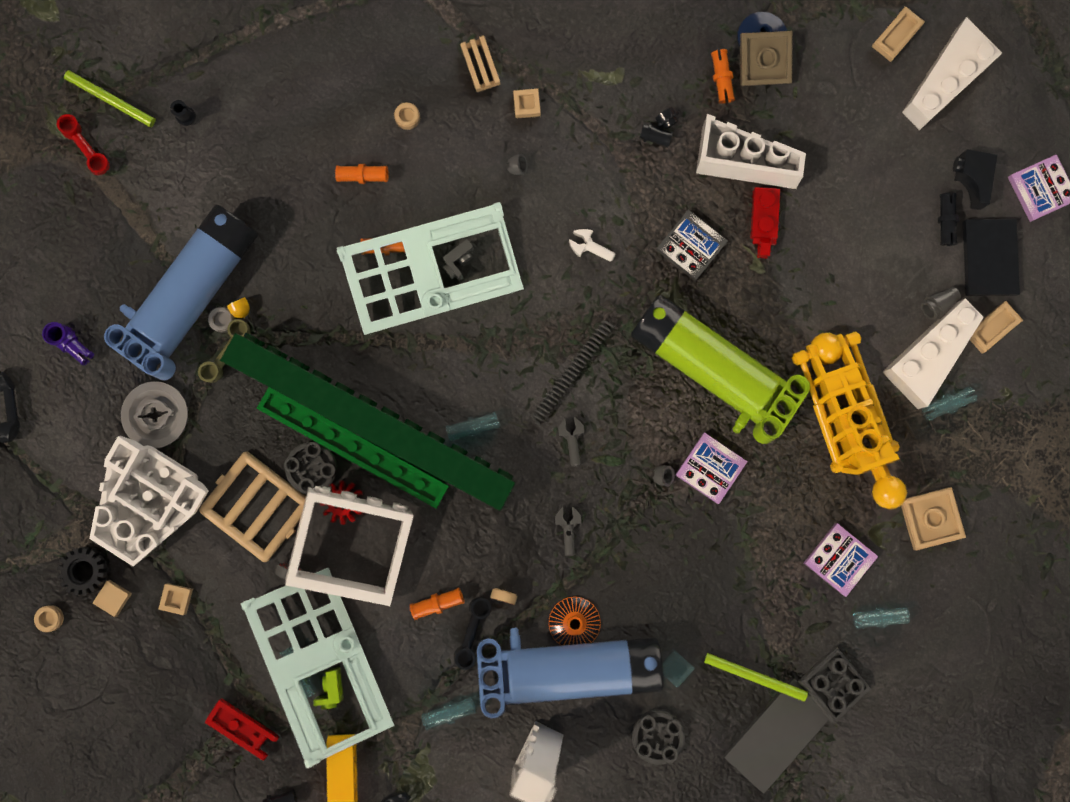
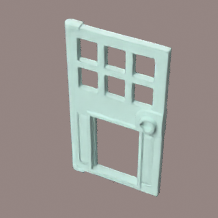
[337,202,524,335]
[241,568,394,768]

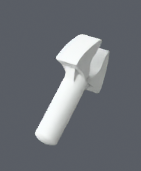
[569,229,615,262]

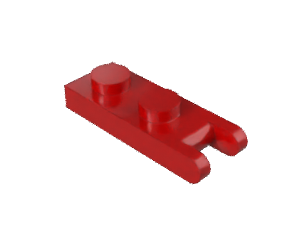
[204,698,279,760]

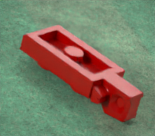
[751,187,780,259]

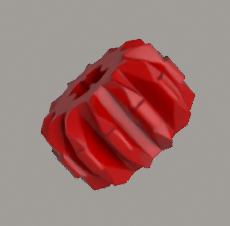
[320,481,363,525]

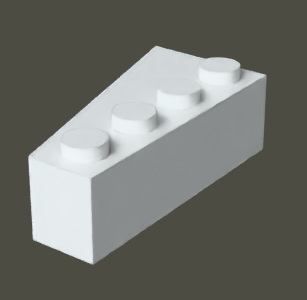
[902,17,1002,130]
[696,114,806,189]
[882,298,983,409]
[510,721,563,802]

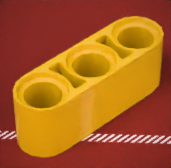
[326,734,358,802]

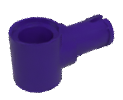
[42,322,94,366]

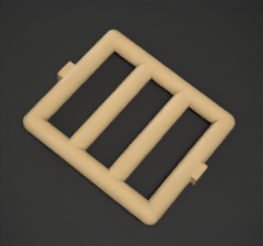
[199,452,306,562]

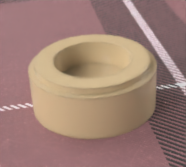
[394,103,420,130]
[490,588,518,605]
[34,605,64,632]

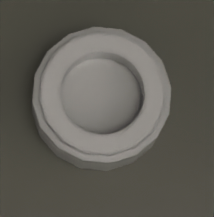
[208,307,235,333]

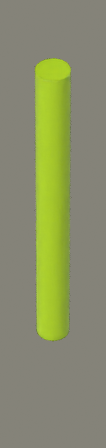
[64,70,156,127]
[704,653,808,702]

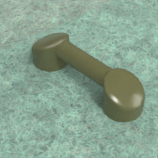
[198,319,250,383]

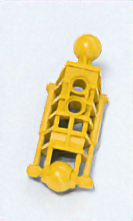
[792,331,907,509]

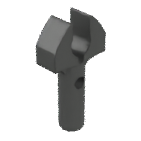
[558,417,585,467]
[555,507,581,557]

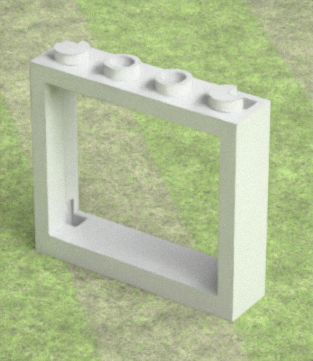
[285,486,413,606]

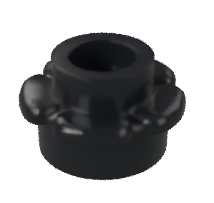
[655,107,679,130]

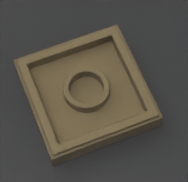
[740,31,792,86]

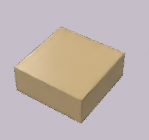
[513,89,540,118]
[93,580,132,617]
[158,583,193,615]

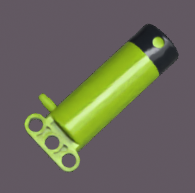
[631,294,810,444]

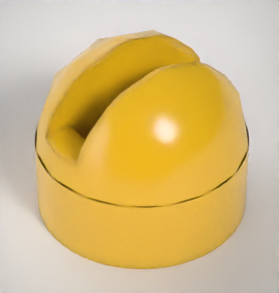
[227,297,250,318]

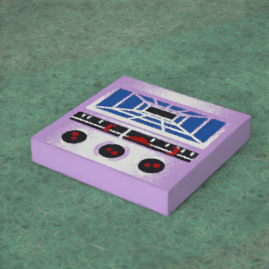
[1008,154,1070,222]
[675,432,747,504]
[804,523,878,597]

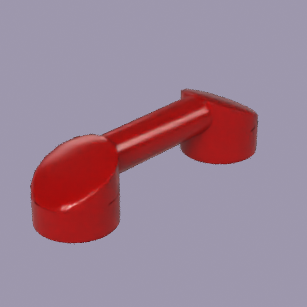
[57,114,110,175]

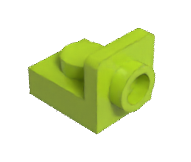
[313,667,344,709]

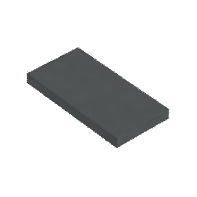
[723,678,828,794]

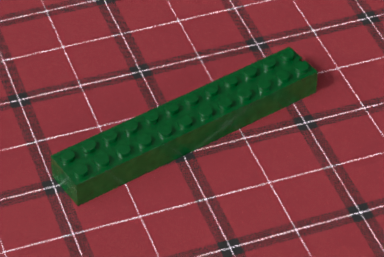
[220,332,516,511]

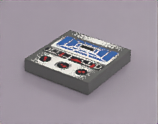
[656,210,728,281]

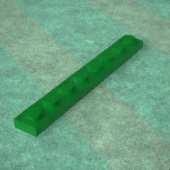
[256,387,449,509]

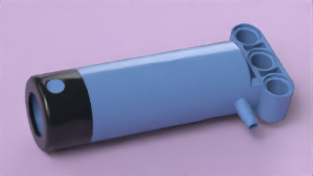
[104,204,258,380]
[477,628,664,719]

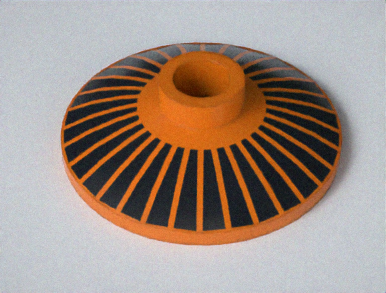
[549,597,601,645]

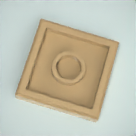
[901,487,966,551]

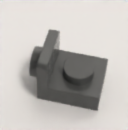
[443,239,474,282]

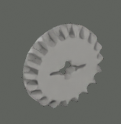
[121,382,189,448]

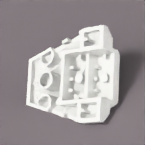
[89,436,209,566]

